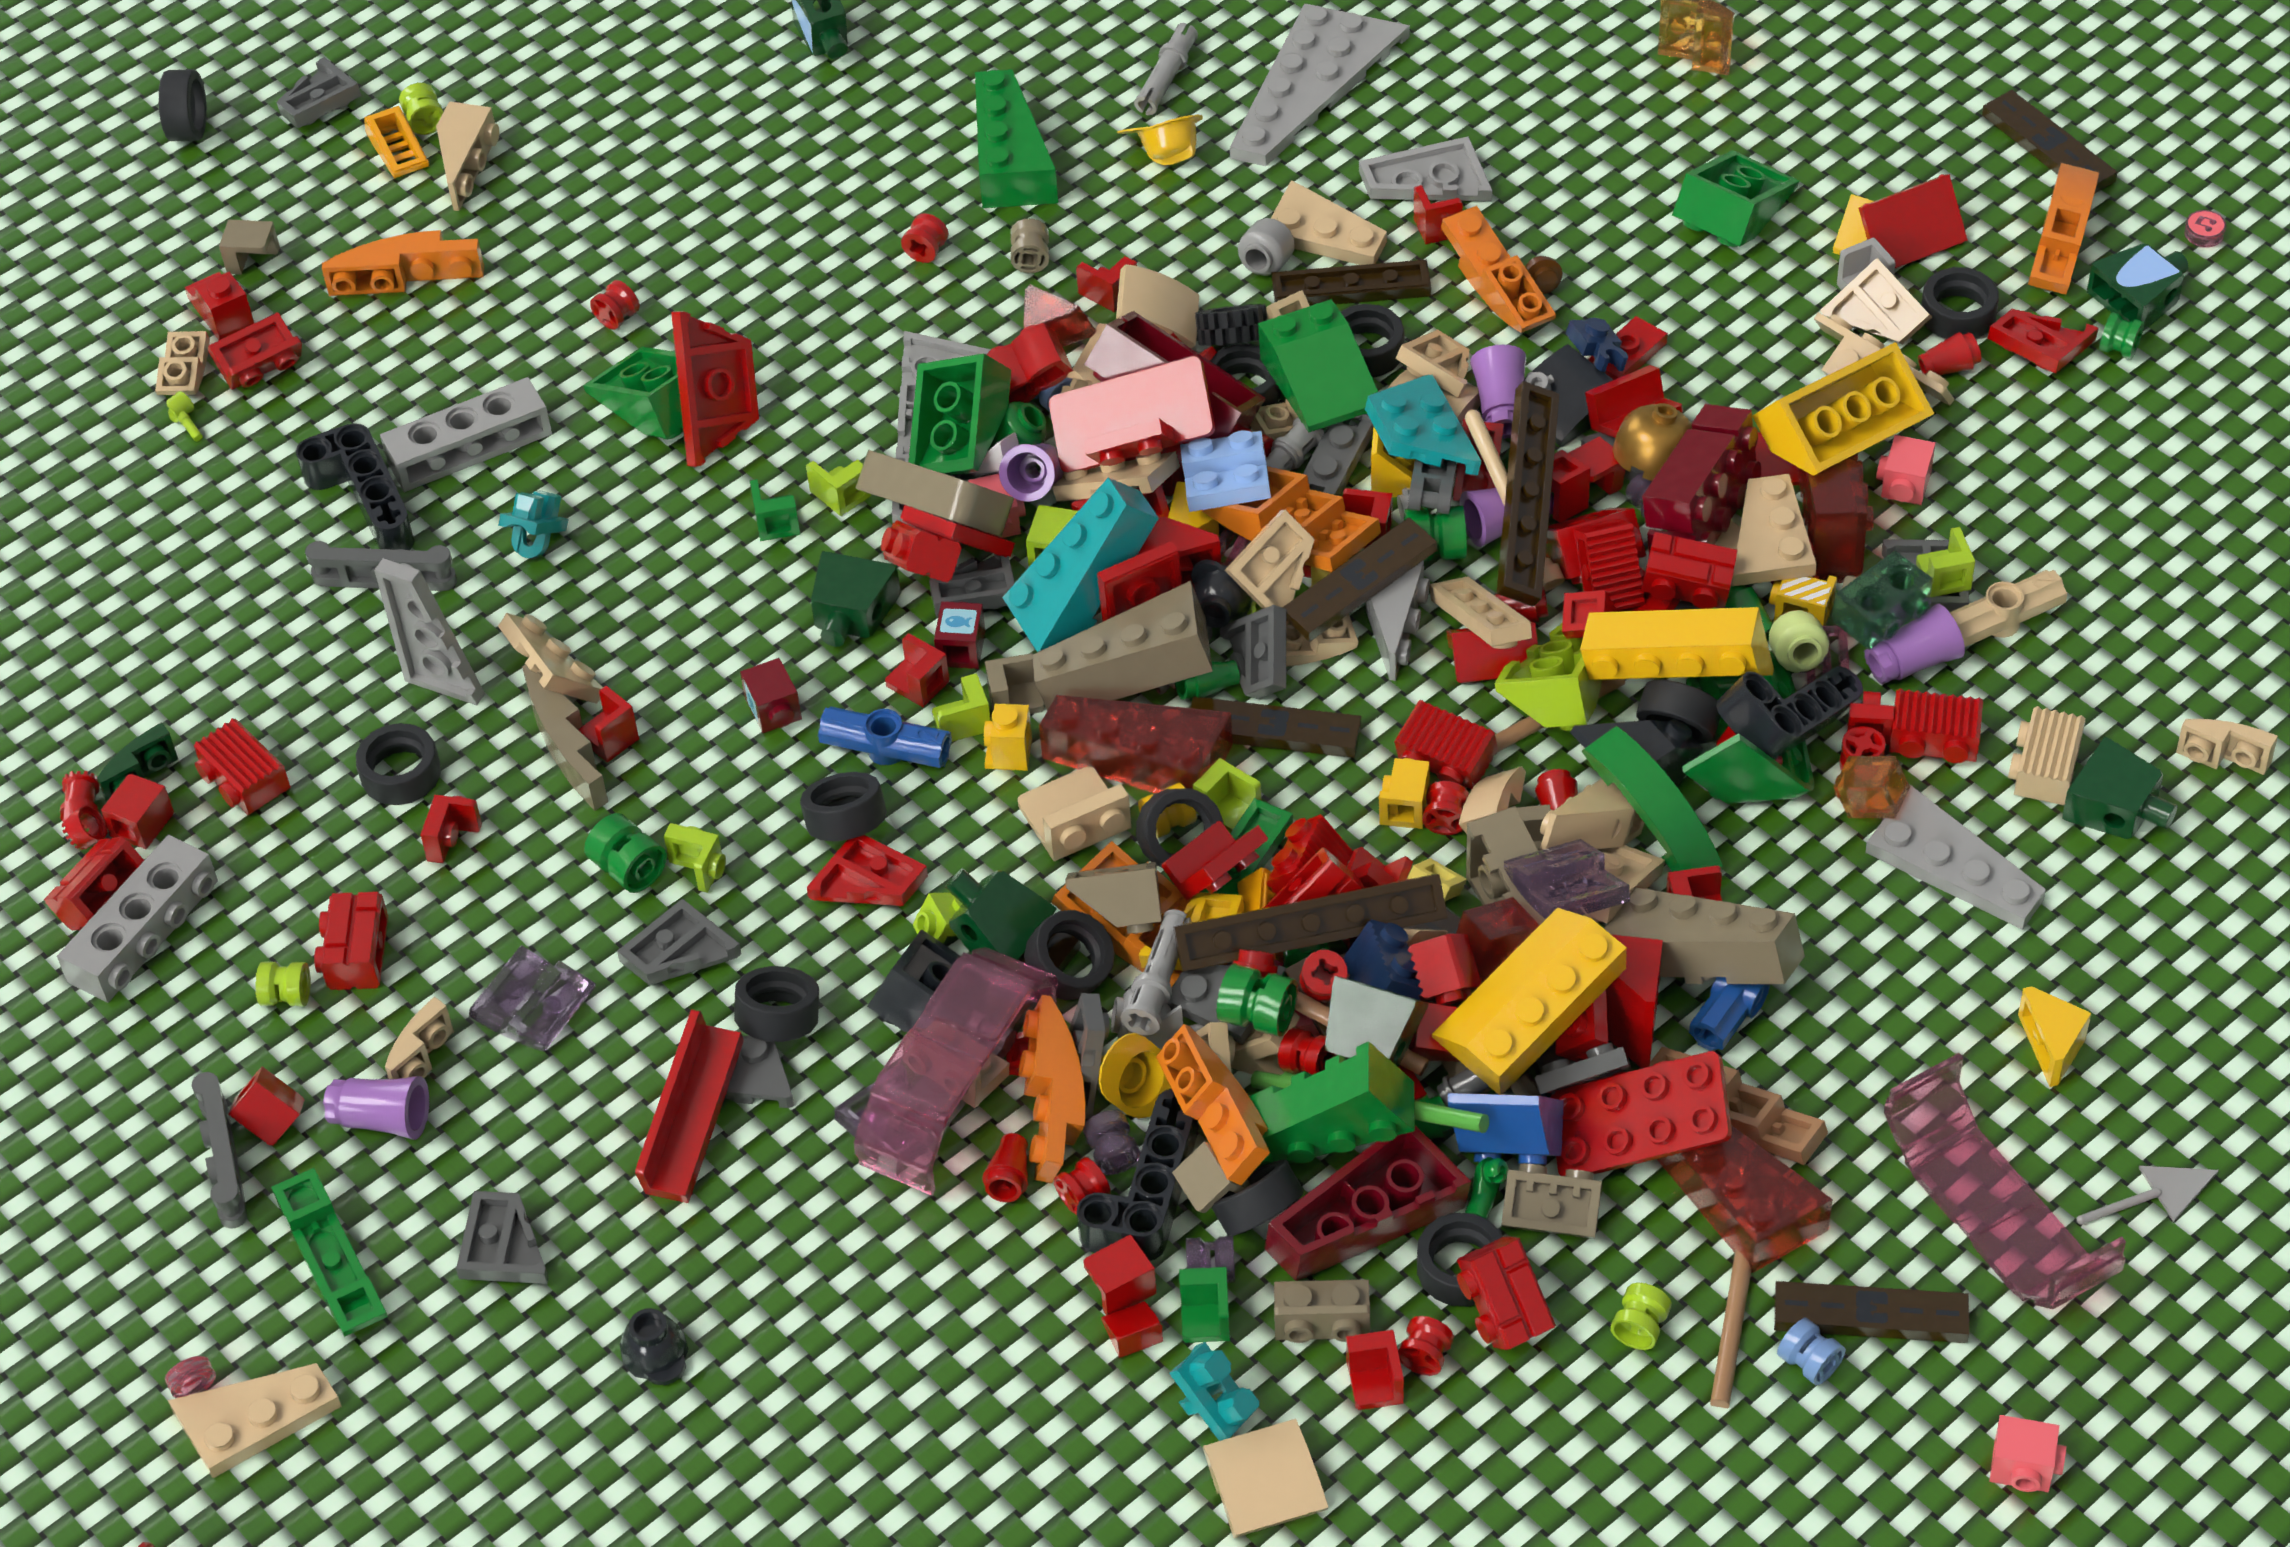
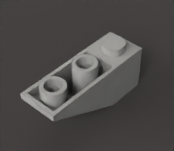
[1366,561,1430,681]

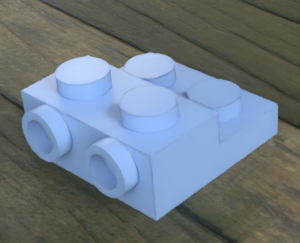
[1180,430,1271,512]

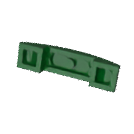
[1581,726,1723,872]
[271,1168,388,1337]

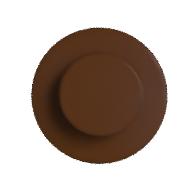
[1525,256,1563,294]

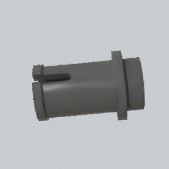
[1437,1068,1489,1107]

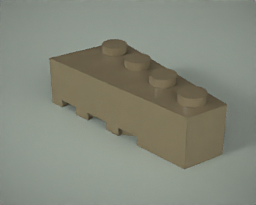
[1032,581,1213,718]
[1466,806,1568,953]
[1604,887,1805,984]

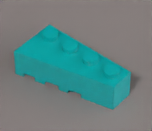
[1002,477,1159,652]

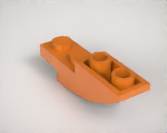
[2028,163,2099,295]
[1441,205,1556,333]
[322,230,484,296]
[1019,995,1085,1183]
[1156,1024,1270,1185]

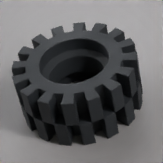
[1195,304,1267,346]

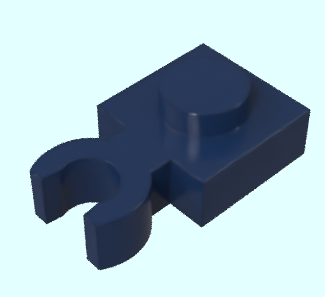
[1566,318,1628,372]

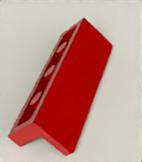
[635,1010,744,1203]

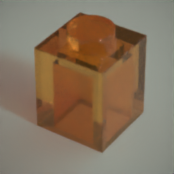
[1834,756,1910,818]

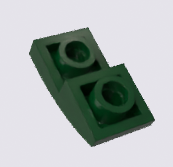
[97,722,178,802]

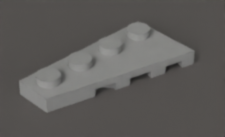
[374,558,485,705]
[1865,785,2046,930]

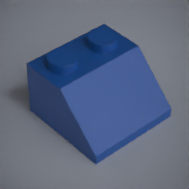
[1448,1093,1563,1165]

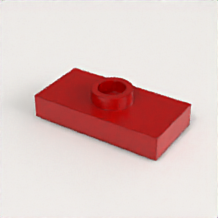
[1588,316,1668,380]

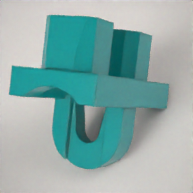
[498,490,569,558]
[1169,1342,1259,1441]

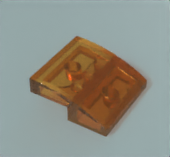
[1658,0,1735,75]

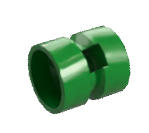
[1404,505,1467,561]
[584,813,667,893]
[1216,963,1298,1037]

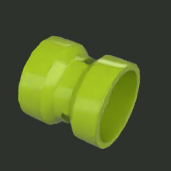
[399,82,444,135]
[255,962,311,1007]
[1611,1282,1672,1350]

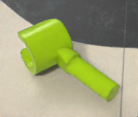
[166,391,203,442]

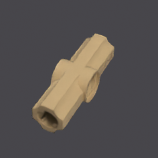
[1950,570,2067,647]

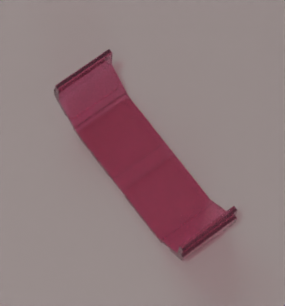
[853,947,1058,1196]
[1884,1053,2126,1309]

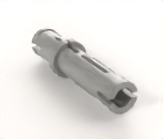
[1134,23,1198,115]

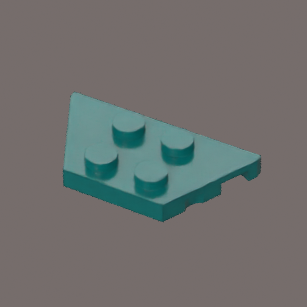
[1365,375,1481,475]

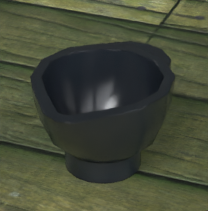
[1190,559,1252,628]
[619,1308,689,1385]

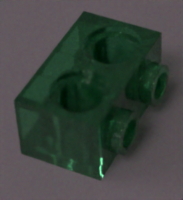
[1832,550,1933,650]

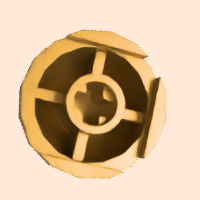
[1612,403,1692,481]

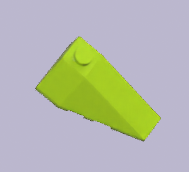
[1494,623,1602,731]

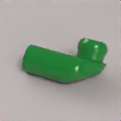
[1465,1157,1509,1219]

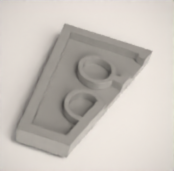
[1359,136,1492,201]

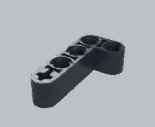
[296,423,414,550]
[1716,666,1863,760]
[1077,1088,1198,1261]

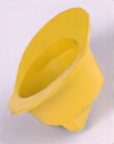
[1117,114,1203,165]
[1099,1033,1171,1119]

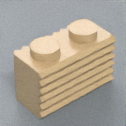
[2008,706,2085,805]

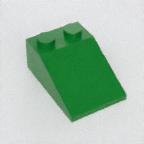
[1672,150,1799,247]
[1258,299,1378,433]
[583,347,684,440]
[908,353,1011,476]

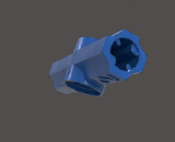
[818,707,952,768]
[1689,977,1770,1051]

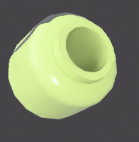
[1769,610,1829,673]

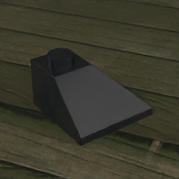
[1570,719,1703,788]
[867,929,995,1032]

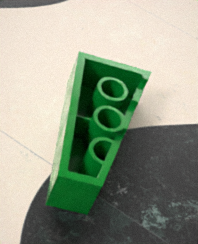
[975,69,1059,209]
[1249,1041,1415,1170]

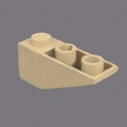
[436,101,499,211]
[1539,778,1644,854]

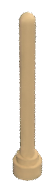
[1465,410,1565,592]

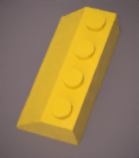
[1752,342,1934,476]
[1580,607,1774,680]
[1432,908,1627,1095]

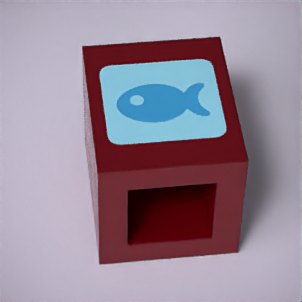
[934,601,986,669]
[740,658,802,733]

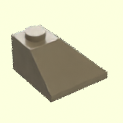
[1065,862,1162,933]

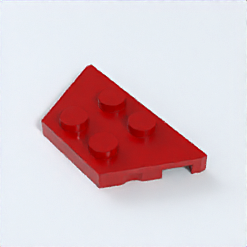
[671,311,759,467]

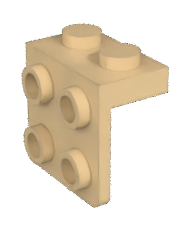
[1018,767,1131,861]

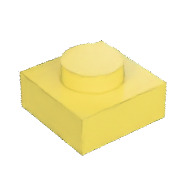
[1407,858,1467,901]

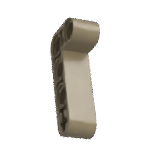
[855,450,1014,537]

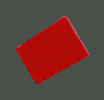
[1858,174,1968,268]

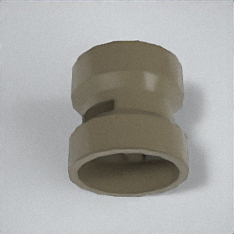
[1010,218,1049,273]

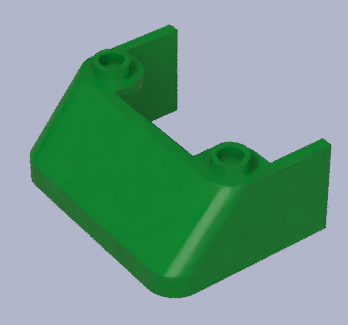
[1682,608,1814,804]

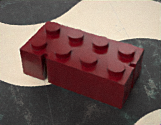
[1084,311,1266,439]
[1642,404,1761,552]

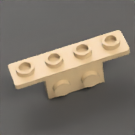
[1814,312,1954,406]

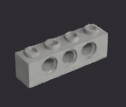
[380,377,552,492]
[57,835,218,1003]

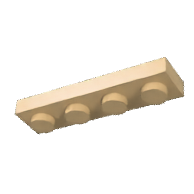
[1429,576,1532,649]

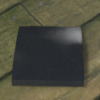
[1524,344,1613,447]

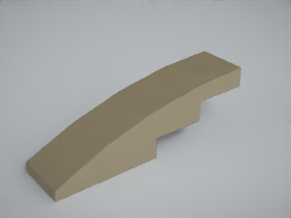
[522,665,608,811]

